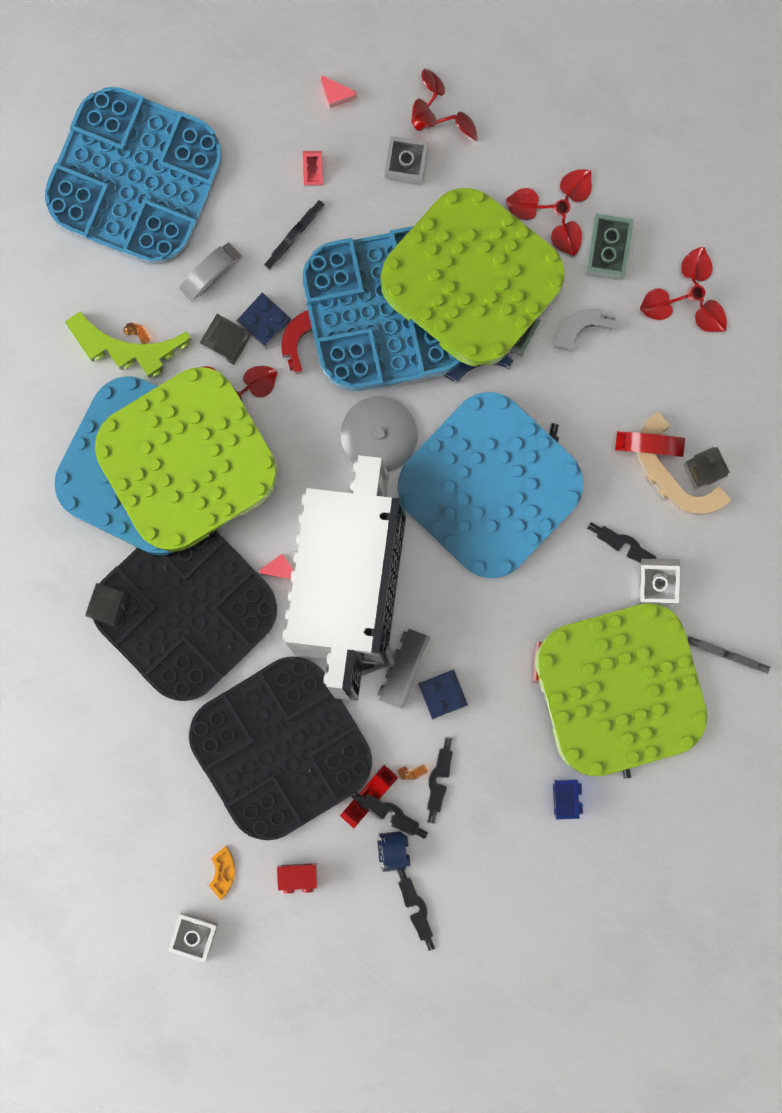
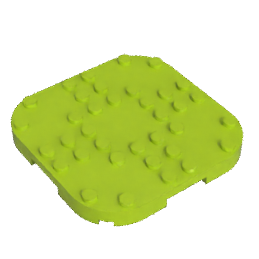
[380,188,565,366]
[95,367,278,552]
[535,603,707,776]

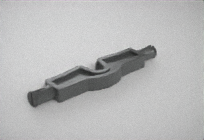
[687,636,770,674]

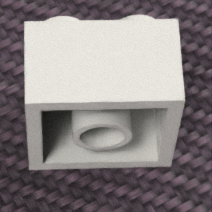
[640,559,680,603]
[168,913,218,963]

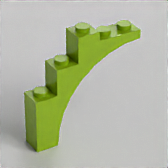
[65,311,192,378]

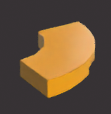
[208,846,235,900]

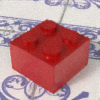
[277,863,318,894]

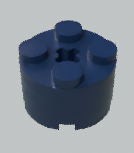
[377,831,410,872]

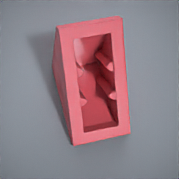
[321,75,357,108]
[303,151,323,185]
[259,554,293,579]

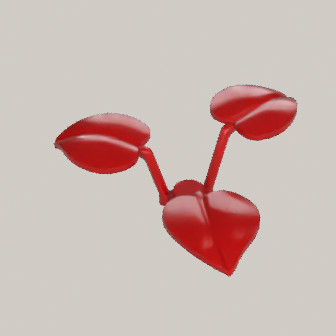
[411,68,477,141]
[506,169,592,256]
[640,247,727,332]
[203,366,277,400]

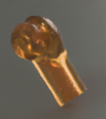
[123,322,151,344]
[398,764,427,780]

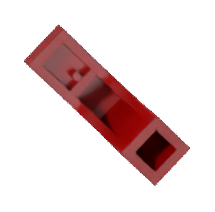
[281,310,312,375]
[615,431,685,457]
[340,765,398,828]

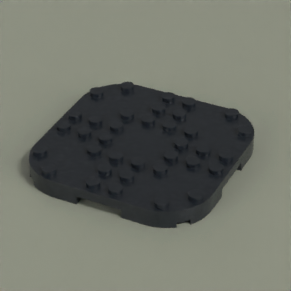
[91,530,277,701]
[189,657,372,840]

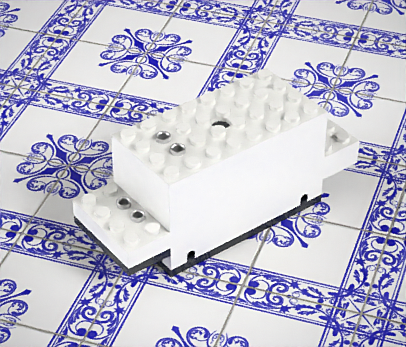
[283,455,406,701]

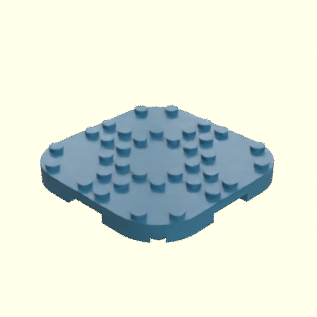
[45,87,222,263]
[303,226,462,391]
[55,376,175,555]
[398,392,584,578]

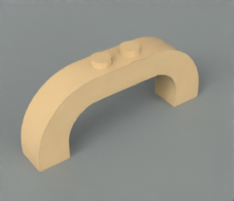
[637,411,731,515]

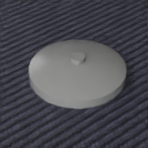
[341,397,417,472]

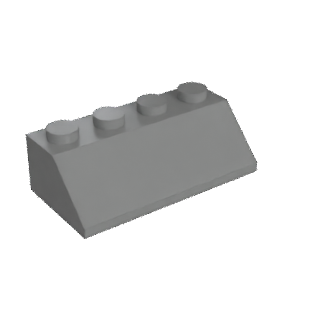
[377,629,430,709]

